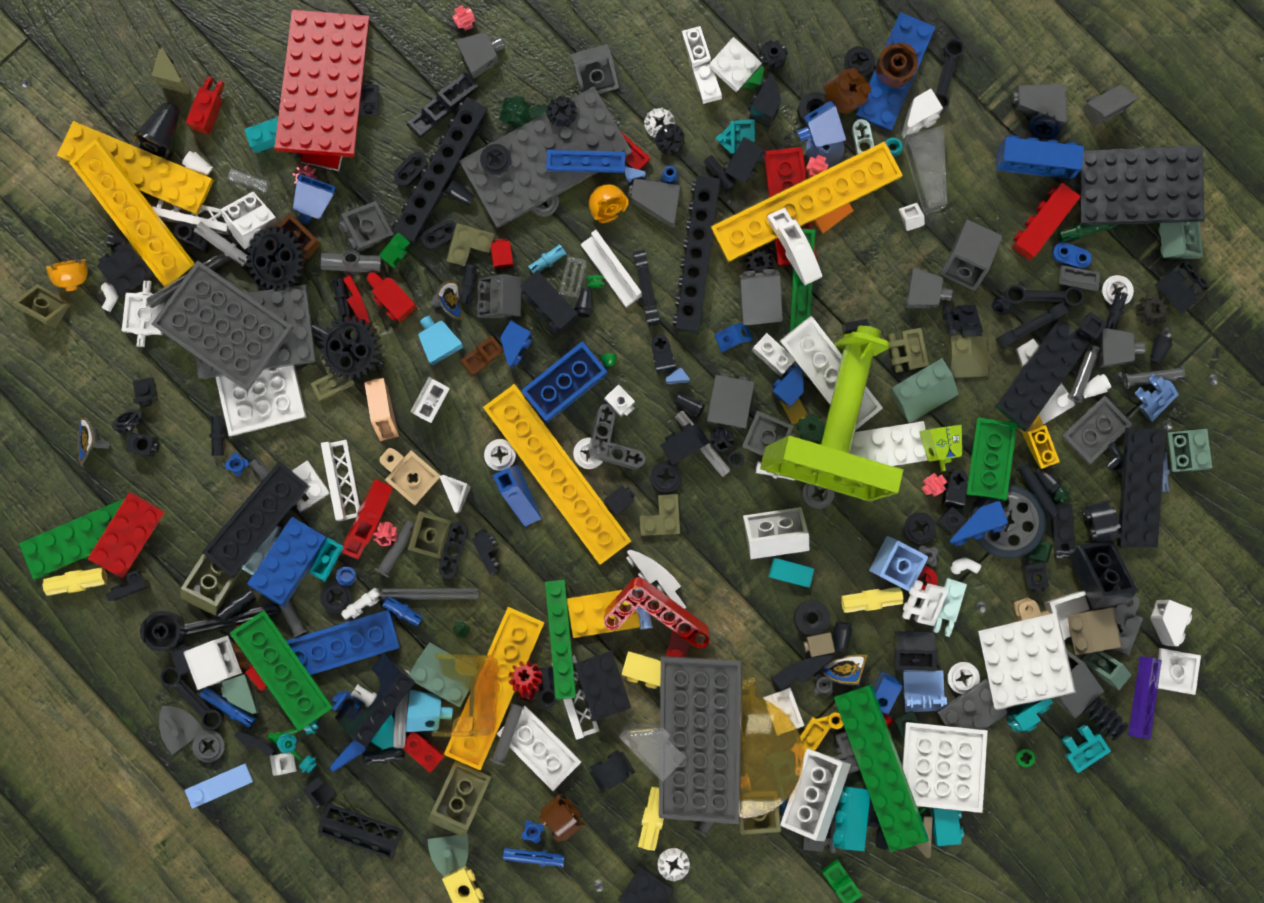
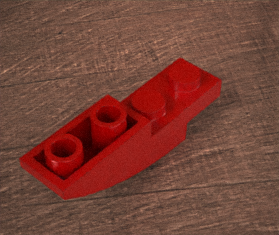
[342,479,393,559]

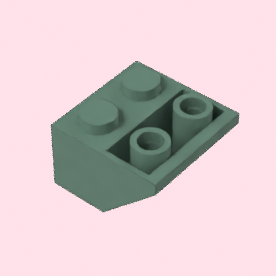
[1167,429,1212,472]

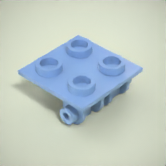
[903,670,947,712]

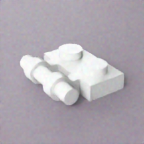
[902,580,948,626]
[341,588,381,620]

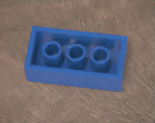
[995,135,1084,180]
[521,341,608,423]
[247,517,326,608]

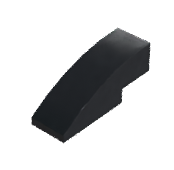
[770,655,832,691]

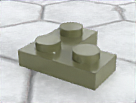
[446,223,494,266]
[311,349,356,402]
[640,494,680,536]

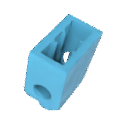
[418,316,464,366]
[406,690,453,732]

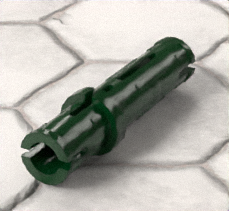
[1057,224,1117,242]

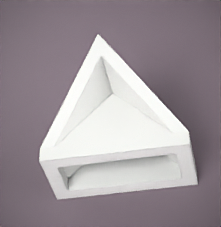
[440,475,471,514]

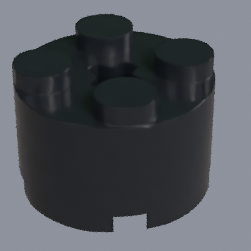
[1082,499,1121,543]
[140,611,186,651]
[589,750,636,794]

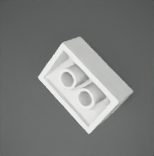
[743,507,809,559]

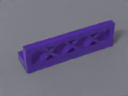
[1128,656,1162,739]

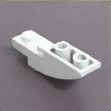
[682,26,722,104]
[767,208,822,285]
[626,550,686,609]

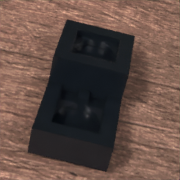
[234,731,278,757]

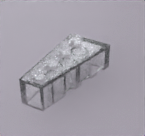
[903,125,947,214]

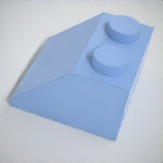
[869,536,928,591]

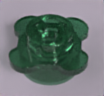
[1051,486,1071,504]

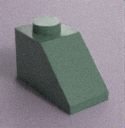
[1081,651,1131,690]
[221,674,261,714]

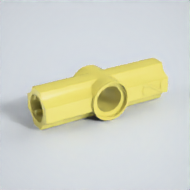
[43,567,108,596]
[841,587,903,613]
[638,786,664,851]

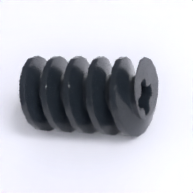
[1082,697,1128,741]

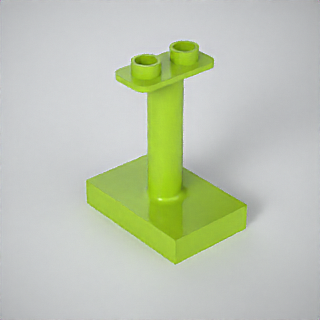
[760,326,903,502]

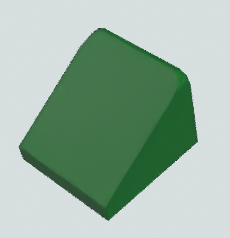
[742,66,764,90]

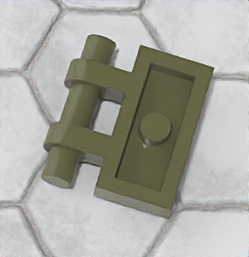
[888,328,929,373]

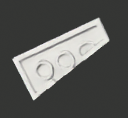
[1016,339,1075,424]

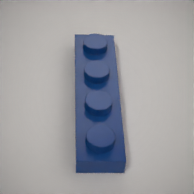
[546,150,625,173]

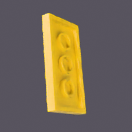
[567,588,640,638]

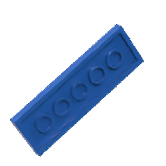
[855,12,935,132]
[286,610,401,675]

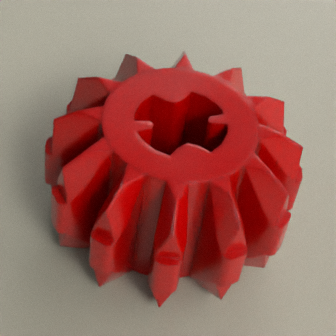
[509,661,543,695]

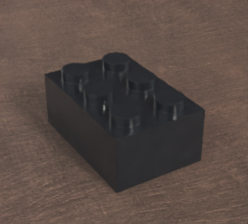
[520,271,579,335]
[1069,540,1138,609]
[573,651,631,721]

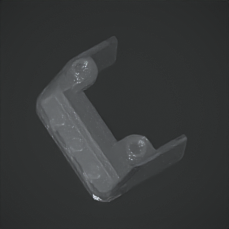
[618,723,686,782]

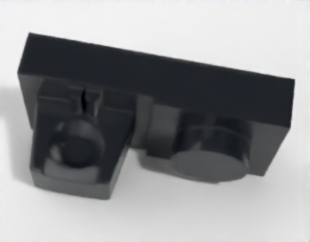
[106,571,151,601]

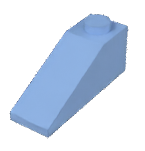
[185,763,254,809]

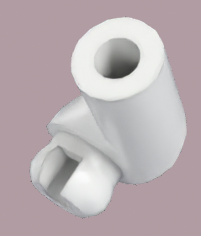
[101,282,118,312]
[951,557,981,574]

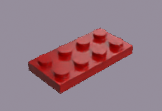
[88,492,165,579]

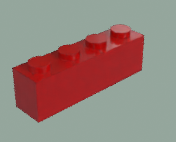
[1012,183,1081,261]

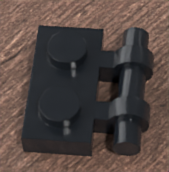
[942,305,983,337]

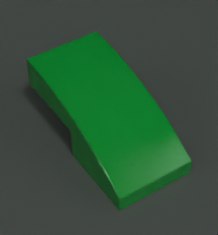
[821,859,862,903]

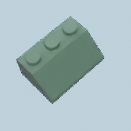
[1158,222,1203,260]
[888,358,959,424]
[409,642,480,708]

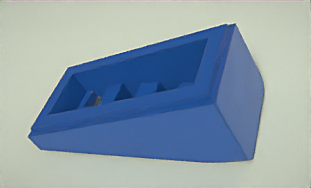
[330,740,369,771]

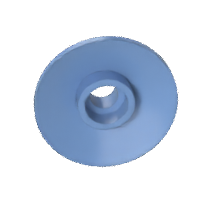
[806,138,844,168]

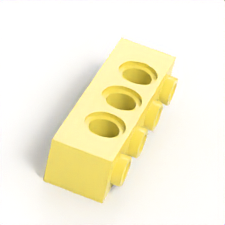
[442,866,484,903]

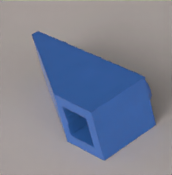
[493,465,542,526]
[949,501,1008,546]

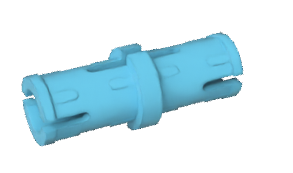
[528,244,566,274]

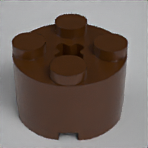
[876,43,918,89]
[824,68,871,114]
[539,793,585,842]

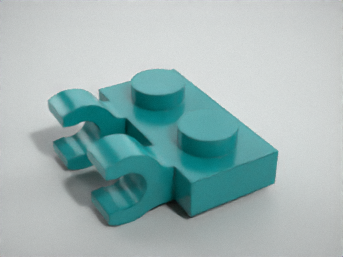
[1061,725,1111,773]

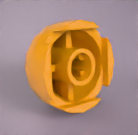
[589,184,628,223]
[46,259,88,291]

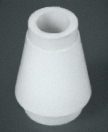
[182,151,213,177]
[1083,374,1111,398]

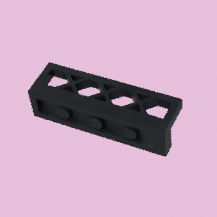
[318,803,404,860]

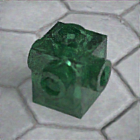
[499,95,531,127]
[796,414,826,444]

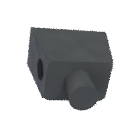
[456,32,505,79]
[904,268,953,308]
[1097,328,1145,368]

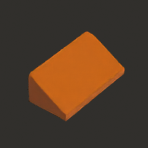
[813,203,854,234]

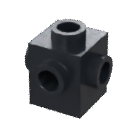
[758,40,788,72]

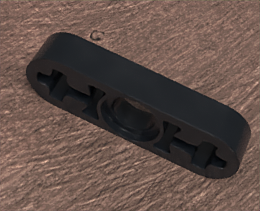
[438,522,468,579]

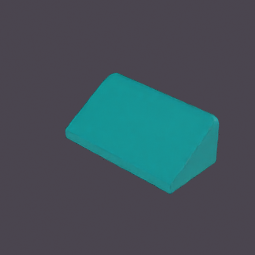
[309,537,344,581]

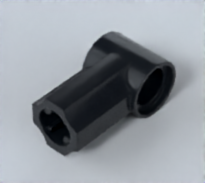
[537,667,557,707]

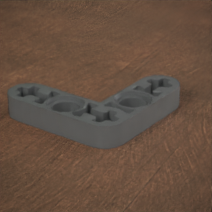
[589,404,645,470]

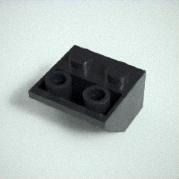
[748,73,782,128]
[1155,259,1209,314]
[894,631,936,672]

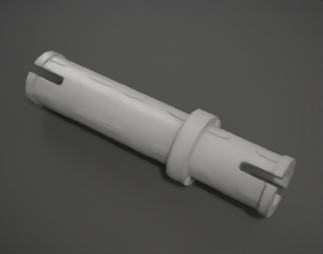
[194,221,249,267]

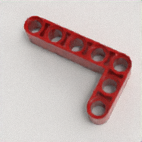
[604,577,710,648]

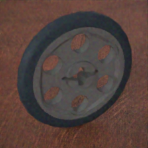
[971,485,1046,559]

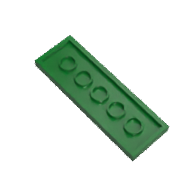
[19,498,125,580]
[230,610,333,732]

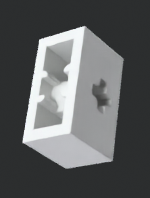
[752,333,795,377]
[411,377,450,423]

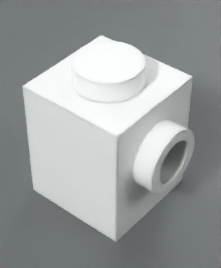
[604,384,635,417]

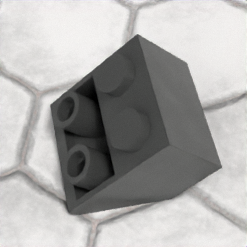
[477,274,521,318]

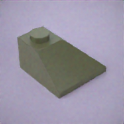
[947,335,989,378]

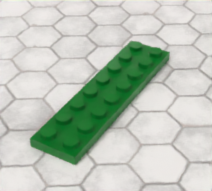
[834,684,929,852]

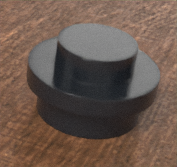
[992,296,1011,315]

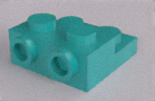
[1006,698,1053,733]

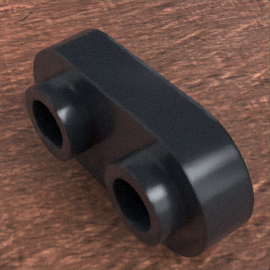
[394,152,428,187]
[421,220,456,250]

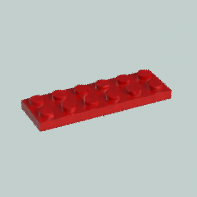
[764,147,817,266]

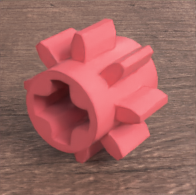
[452,5,476,31]
[805,155,829,178]
[292,163,317,184]
[922,473,947,497]
[373,522,398,546]

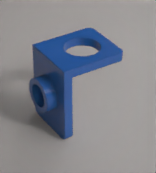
[715,323,753,352]
[332,689,363,710]

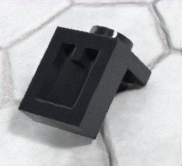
[360,85,380,116]
[842,319,872,334]
[133,377,158,407]

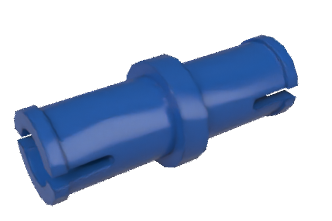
[382,596,423,627]

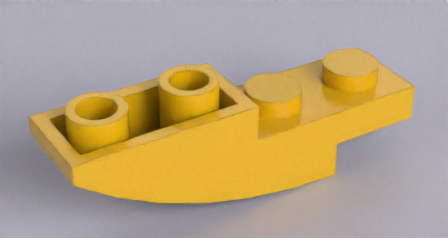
[1020,414,1060,469]

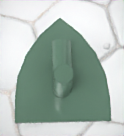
[427,833,469,876]

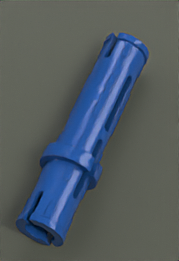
[200,686,257,729]
[503,847,565,868]

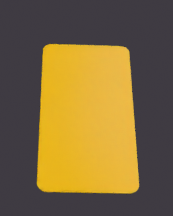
[780,398,808,425]

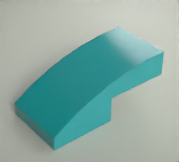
[768,558,814,588]

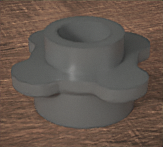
[918,546,938,566]
[813,674,834,695]

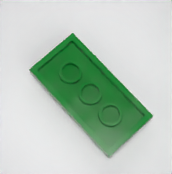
[966,418,1017,501]

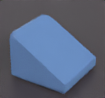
[624,167,646,185]
[665,368,690,384]

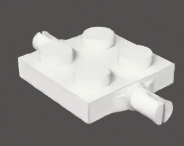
[122,281,166,347]

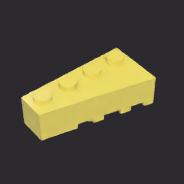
[621,652,661,689]

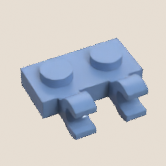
[1135,374,1179,422]

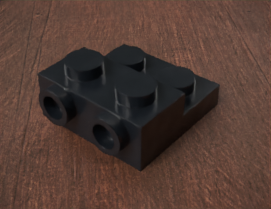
[97,242,154,297]
[472,528,501,576]

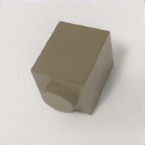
[803,632,835,657]

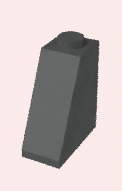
[1012,84,1067,127]
[628,179,680,228]

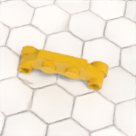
[790,712,844,776]

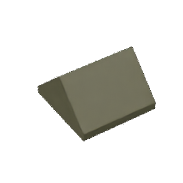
[151,48,191,94]
[12,284,70,329]
[408,511,451,559]
[740,789,781,835]

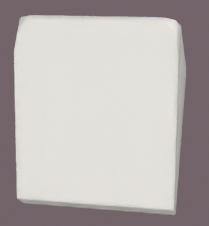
[899,203,925,231]
[270,752,297,776]

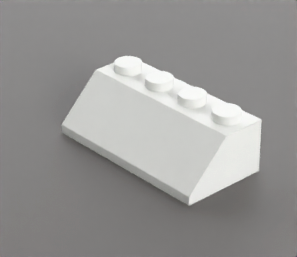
[780,749,851,841]

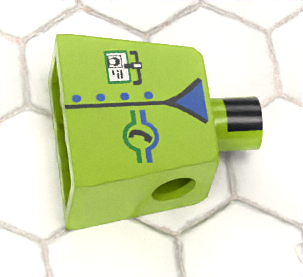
[919,425,962,472]

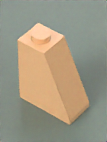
[364,378,399,441]

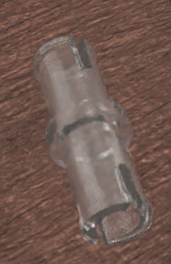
[228,169,269,193]

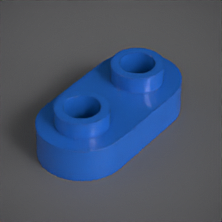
[1052,242,1092,269]

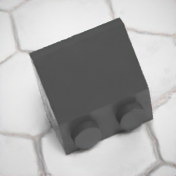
[570,44,619,94]
[1082,85,1138,128]

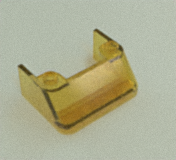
[432,653,498,737]

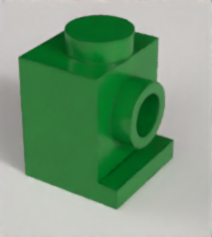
[379,233,410,268]

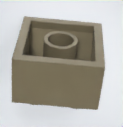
[1067,608,1122,655]

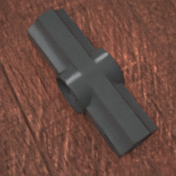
[321,250,381,276]

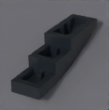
[407,72,478,139]

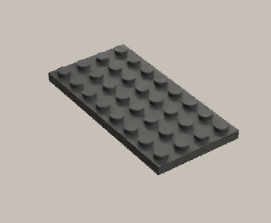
[459,87,632,229]
[659,656,743,824]

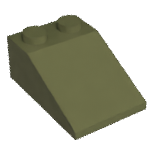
[180,554,242,616]
[428,761,491,837]

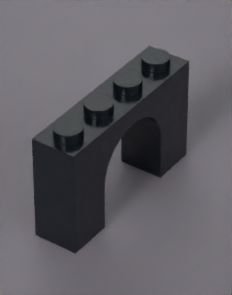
[335,653,416,747]

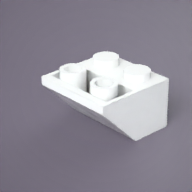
[901,89,943,138]
[220,192,277,249]
[1150,600,1192,646]
[183,636,242,690]

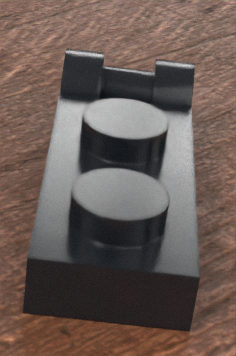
[1051,504,1075,560]

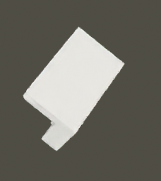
[1044,590,1089,640]

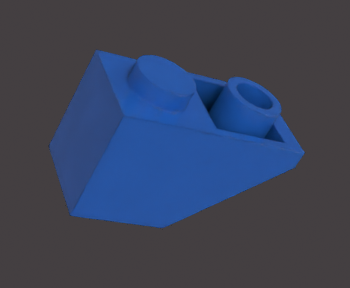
[501,321,533,368]
[772,364,804,409]

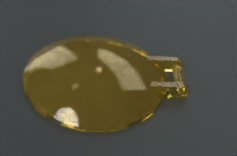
[740,678,804,818]

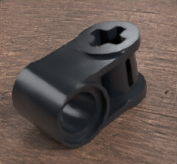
[174,222,210,253]
[652,335,676,374]
[942,470,968,509]

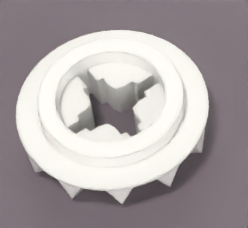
[644,108,675,138]
[1101,275,1134,305]
[573,438,603,469]
[484,439,516,471]
[947,662,980,694]
[658,848,690,882]

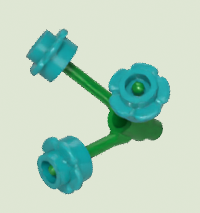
[268,720,319,774]

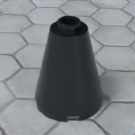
[132,102,180,158]

